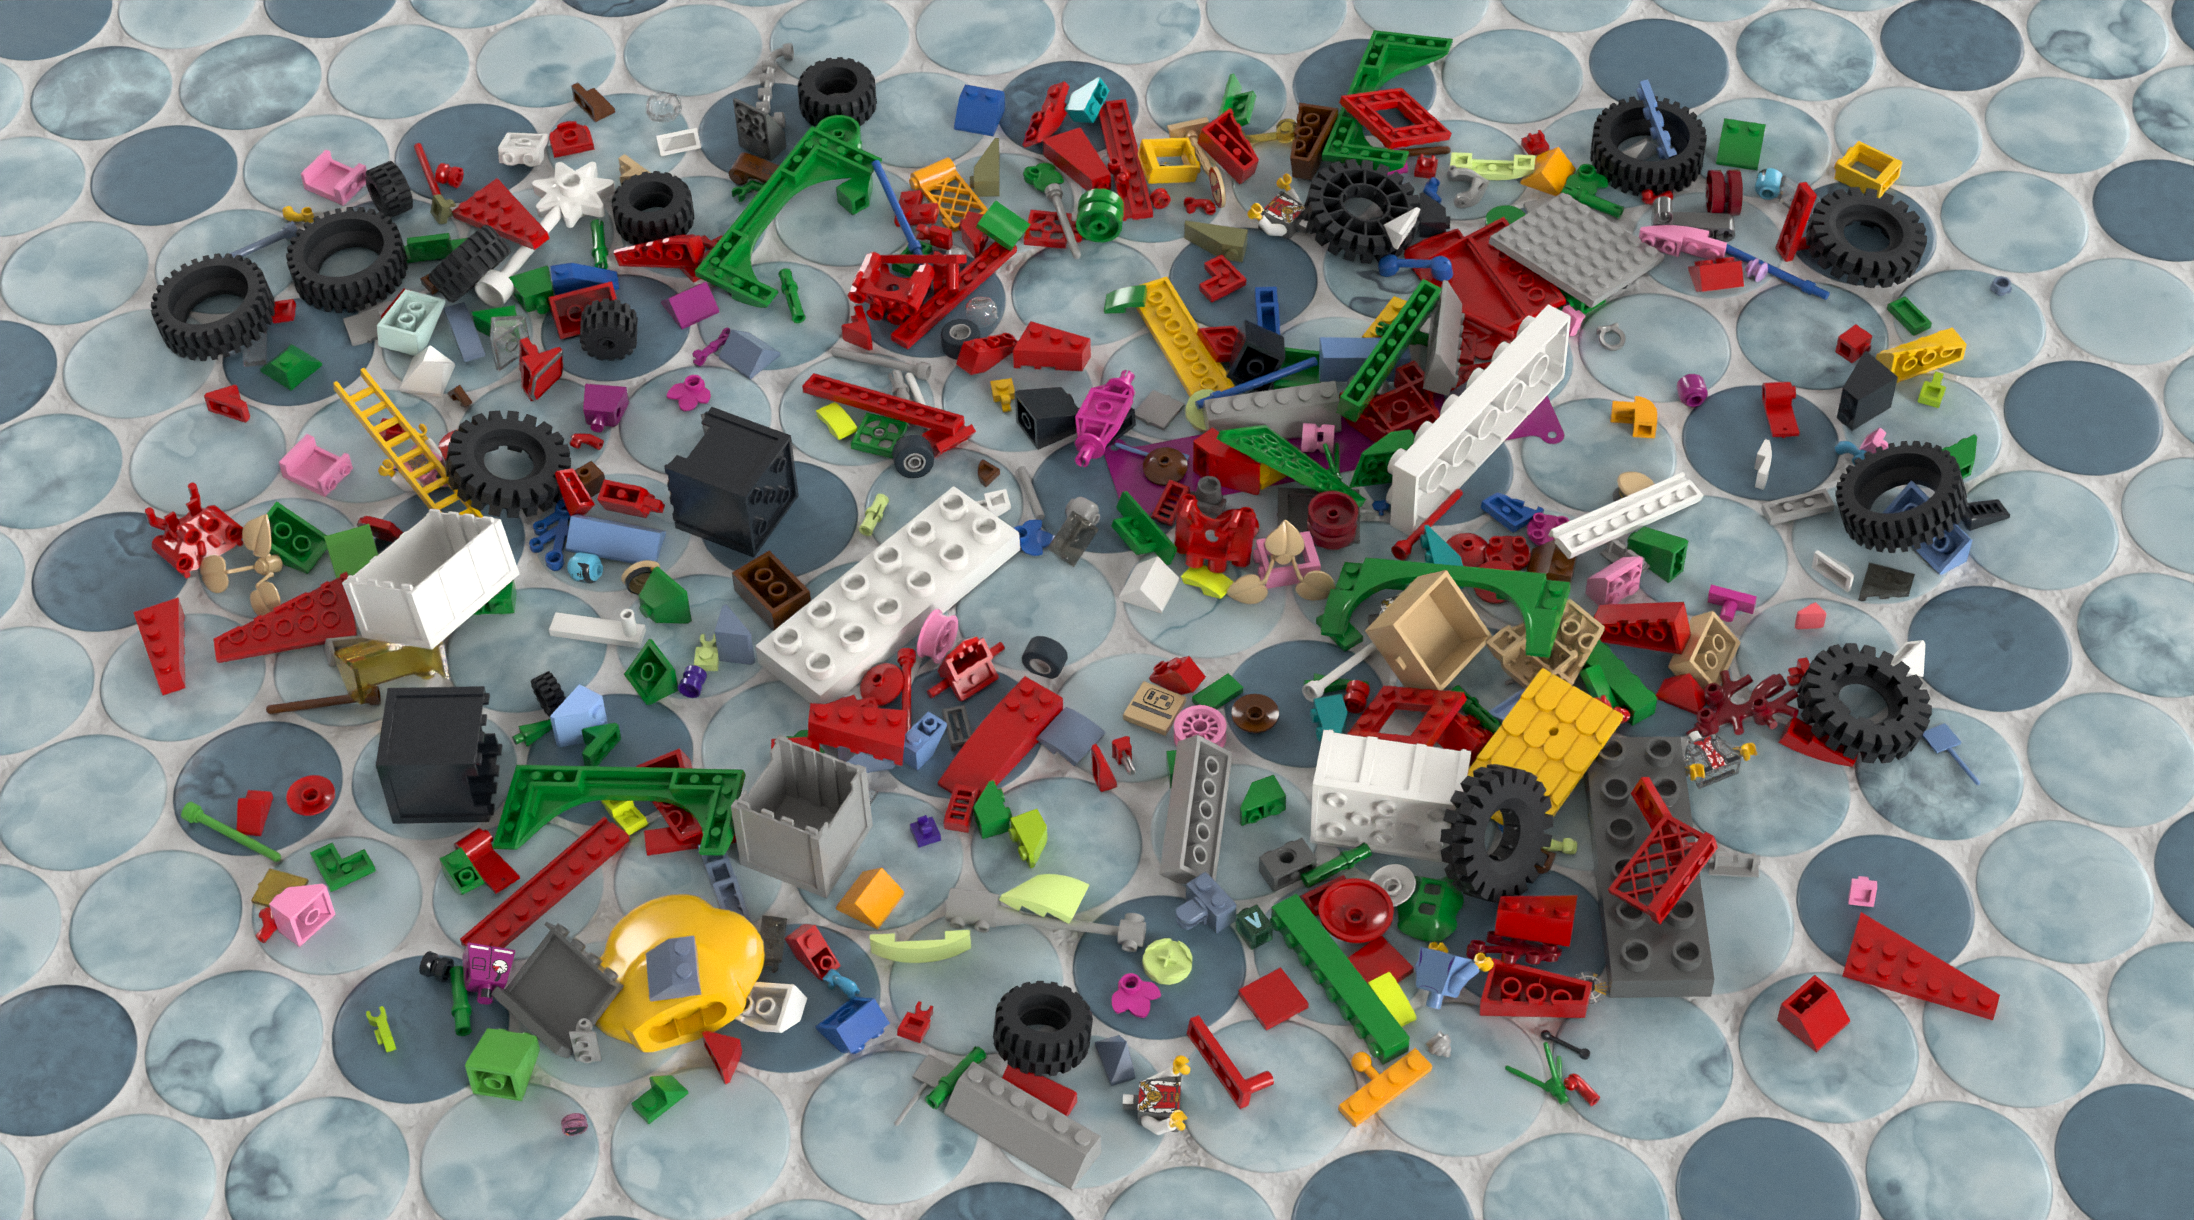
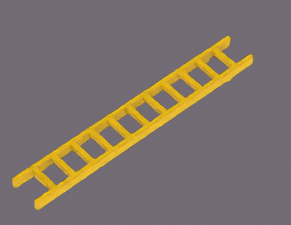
[333,368,484,518]

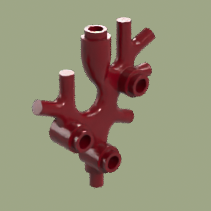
[1686,670,1799,741]

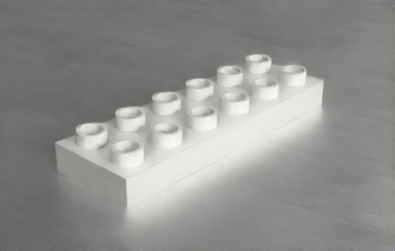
[1386,304,1571,536]
[755,486,1020,704]

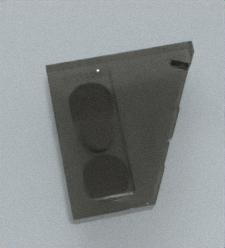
[1858,562,1915,601]

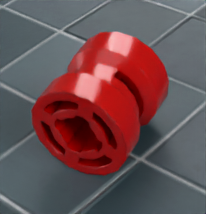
[435,163,464,188]
[1343,680,1370,713]

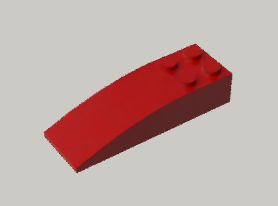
[938,676,1063,804]

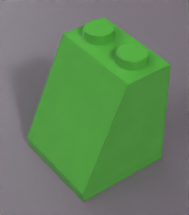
[324,524,378,578]
[465,1028,540,1101]

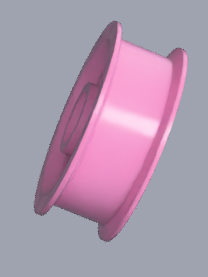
[917,609,958,664]
[1174,705,1226,748]

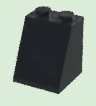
[1226,320,1285,392]
[1836,351,1898,431]
[1015,387,1080,450]

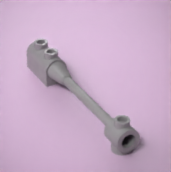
[946,888,1146,952]

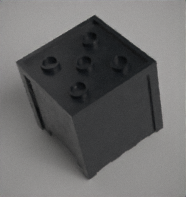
[664,407,799,558]
[375,686,503,824]

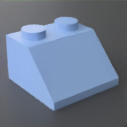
[550,684,608,747]

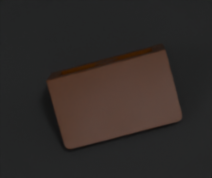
[571,82,615,122]

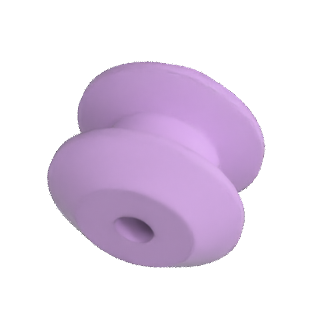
[1745,258,1768,282]

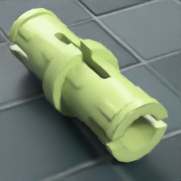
[859,494,889,536]

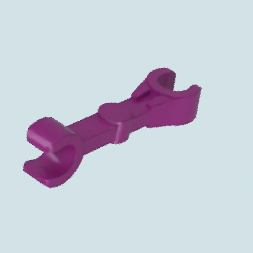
[692,327,730,366]

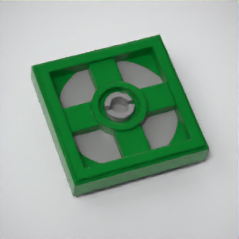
[851,412,908,459]

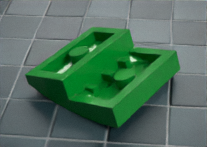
[976,201,1031,251]

